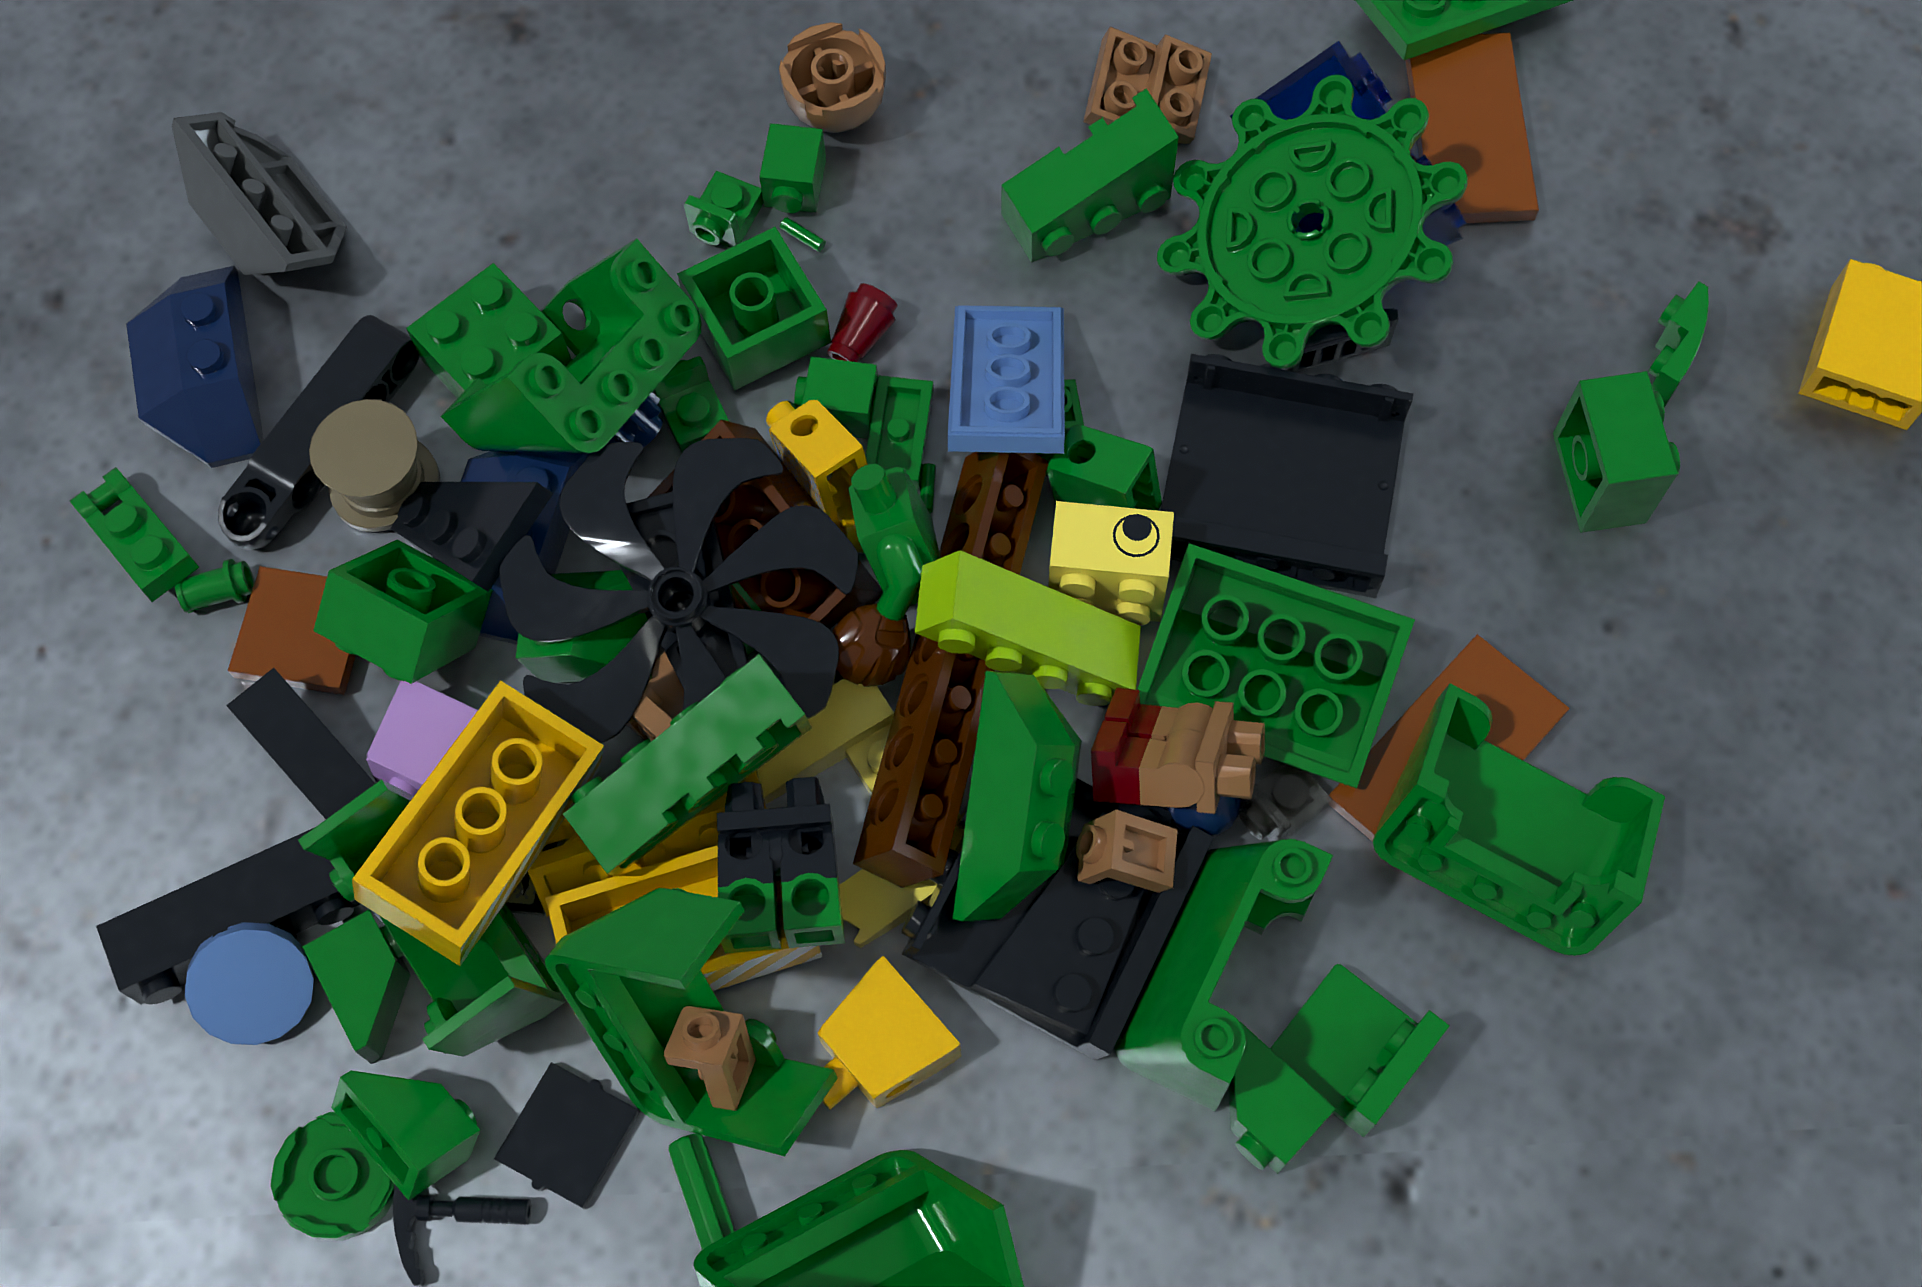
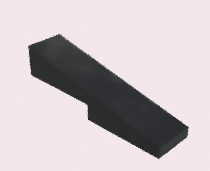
[226,668,376,819]

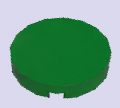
[270,1112,395,1241]

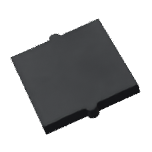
[494,1062,640,1209]

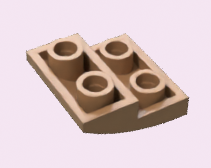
[1083,27,1212,144]

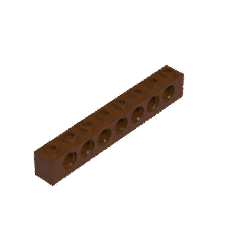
[853,452,1049,888]

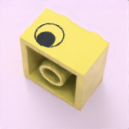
[1048,501,1174,626]

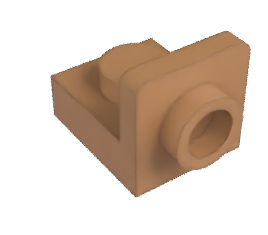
[1076,810,1178,893]
[664,1006,756,1111]

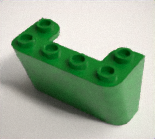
[440,238,702,453]

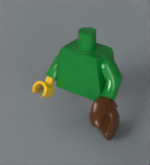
[832,464,941,687]

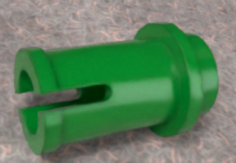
[175,559,255,614]

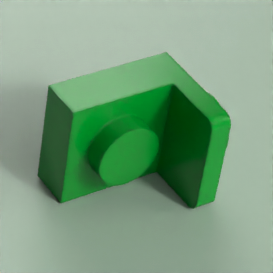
[684,171,764,248]
[654,356,729,453]

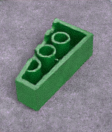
[563,654,812,876]

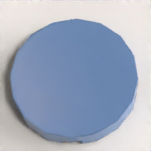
[185,922,314,1045]

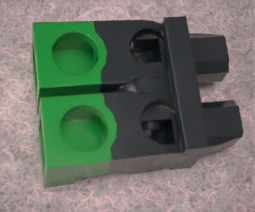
[717,777,845,953]

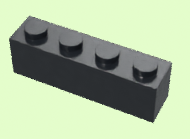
[96,827,361,1005]

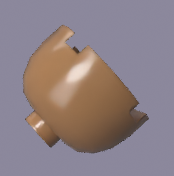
[779,22,886,133]

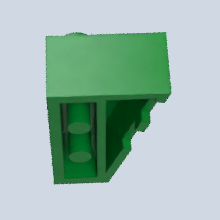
[1001,88,1179,263]

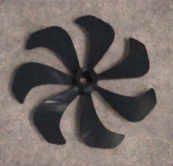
[499,438,859,743]

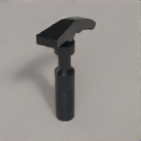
[393,1185,532,1287]

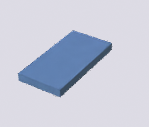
[948,305,1065,454]

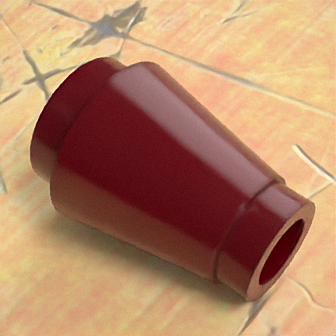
[827,283,898,362]

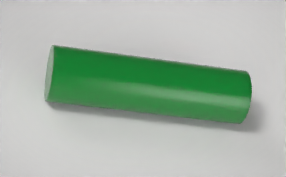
[780,217,826,252]
[920,463,936,514]

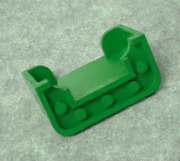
[1373,683,1665,956]
[1114,839,1333,1111]

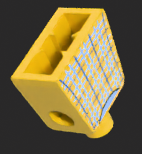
[766,400,868,528]

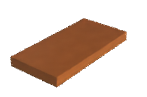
[1405,33,1539,225]
[1325,634,1570,880]

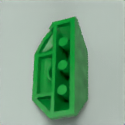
[953,671,1082,921]

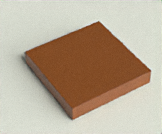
[228,566,356,695]

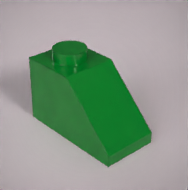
[302,910,411,1064]
[1228,1021,1335,1174]
[331,1070,480,1201]

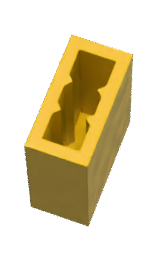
[1798,259,1922,430]

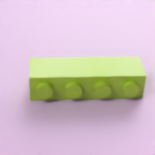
[915,550,1141,706]

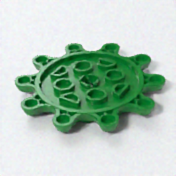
[1157,75,1468,369]

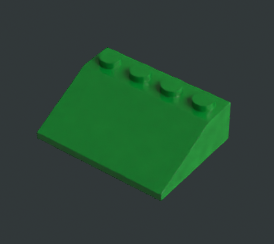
[1137,543,1415,789]

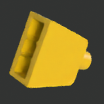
[817,956,961,1110]

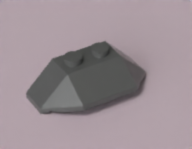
[172,112,347,275]

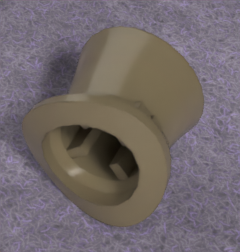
[309,399,440,532]

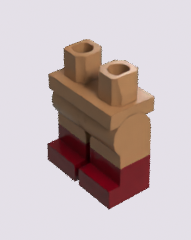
[1091,688,1265,814]

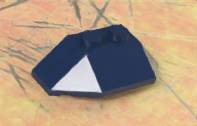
[126,265,264,468]
[433,451,591,645]

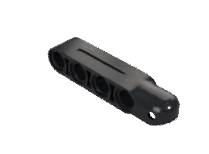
[218,315,420,550]

